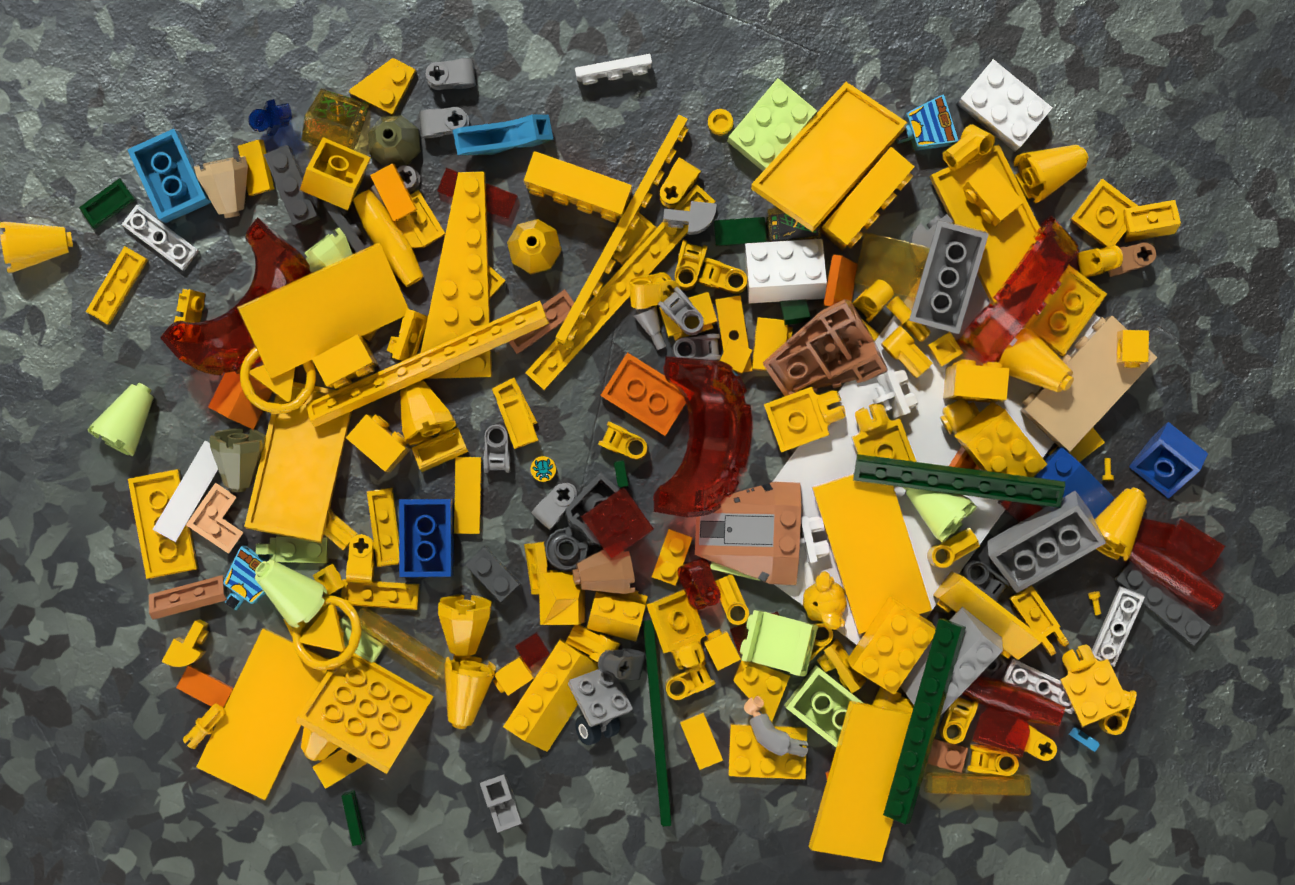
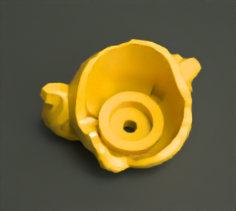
[803,571,847,630]

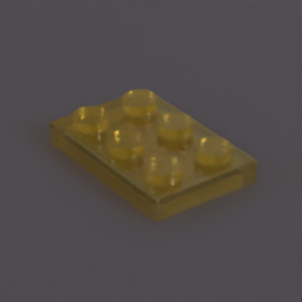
[854,232,930,298]

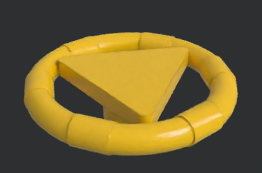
[240,347,316,414]
[292,596,361,670]

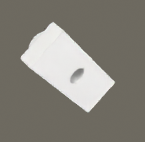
[575,54,652,85]
[121,205,199,271]
[1092,586,1145,667]
[1001,658,1074,714]

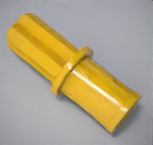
[886,296,931,342]
[183,704,225,749]

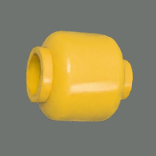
[940,398,980,435]

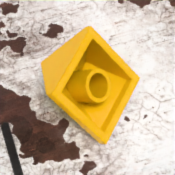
[539,572,585,625]

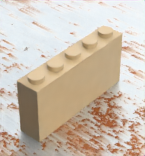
[1020,315,1158,452]

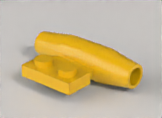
[353,190,445,287]

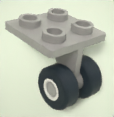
[568,669,633,745]

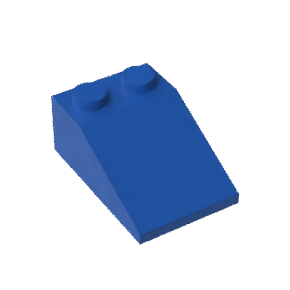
[1034,447,1114,519]

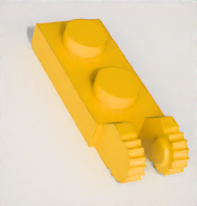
[1009,585,1069,656]

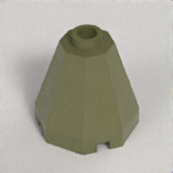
[368,115,421,168]
[210,428,266,492]

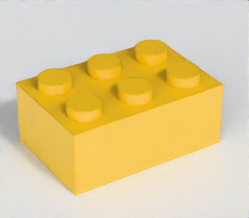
[943,360,1009,403]
[954,402,1047,477]
[847,597,936,695]

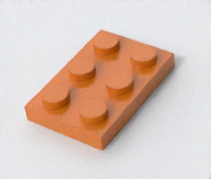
[600,352,692,436]

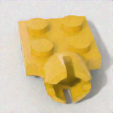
[764,387,846,452]
[851,403,916,462]
[646,588,706,669]
[1060,645,1130,728]

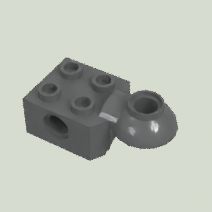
[545,472,638,570]

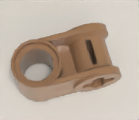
[1108,243,1156,277]

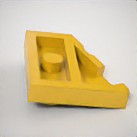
[349,58,416,116]
[733,658,790,722]

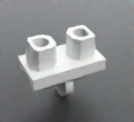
[873,369,918,419]
[799,516,830,563]

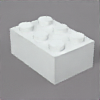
[957,59,1053,152]
[745,239,827,303]

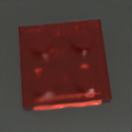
[581,487,654,560]

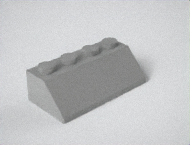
[909,220,989,334]
[987,490,1106,593]
[900,607,1003,715]

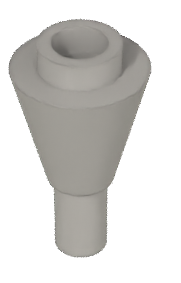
[633,305,666,350]

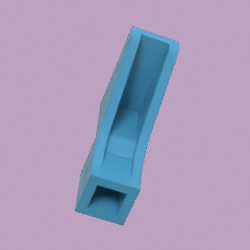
[453,114,554,155]

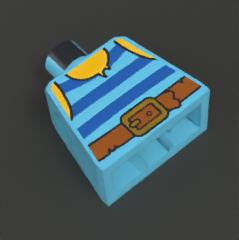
[896,95,959,151]
[223,546,267,610]

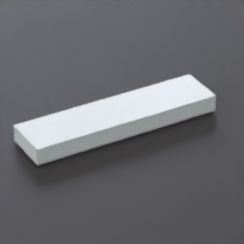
[153,441,218,542]

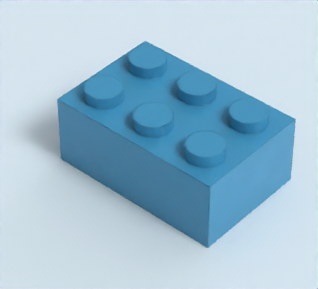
[127,128,211,223]

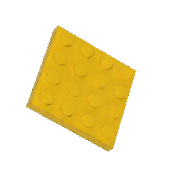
[296,647,434,774]

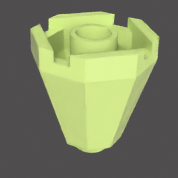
[297,228,352,273]

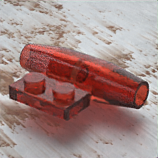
[1128,518,1225,611]
[962,676,1065,758]

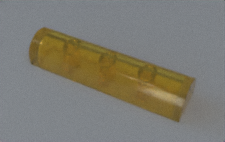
[358,606,446,680]
[924,772,1031,796]

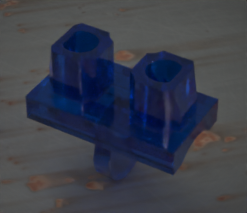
[248,99,293,136]

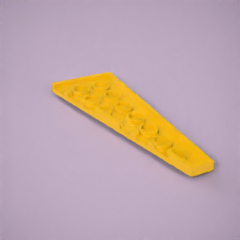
[421,172,492,379]

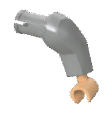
[744,696,808,757]

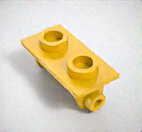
[172,289,205,343]

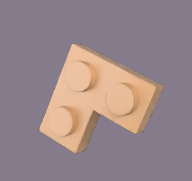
[186,483,244,554]

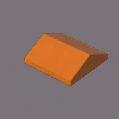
[208,362,273,430]

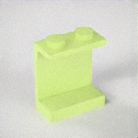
[740,610,818,676]

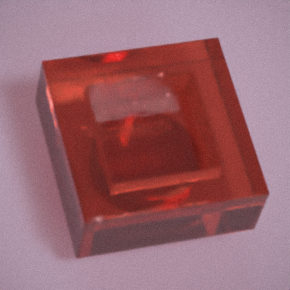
[515,632,550,668]

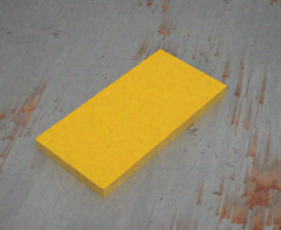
[751,82,907,232]
[930,144,1061,314]
[237,243,409,379]
[244,382,352,543]
[812,474,932,634]
[196,628,329,800]
[808,701,912,862]

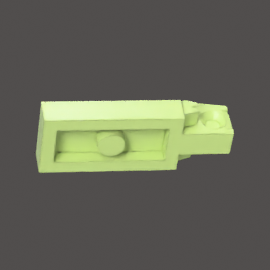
[256,536,329,563]

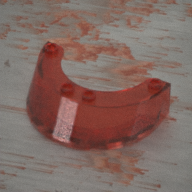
[956,215,1079,363]
[160,217,311,375]
[653,356,752,518]

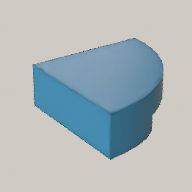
[1069,727,1100,752]

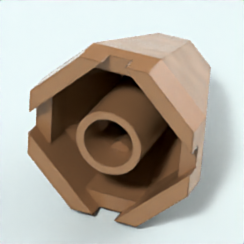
[572,541,635,594]

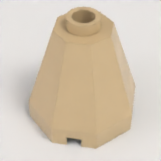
[194,156,248,218]

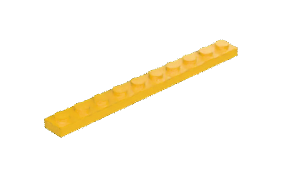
[556,115,689,345]
[525,185,716,390]
[306,301,549,427]

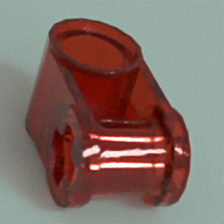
[677,558,721,610]

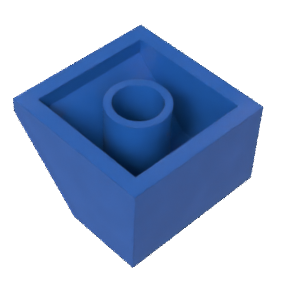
[1129,422,1208,498]

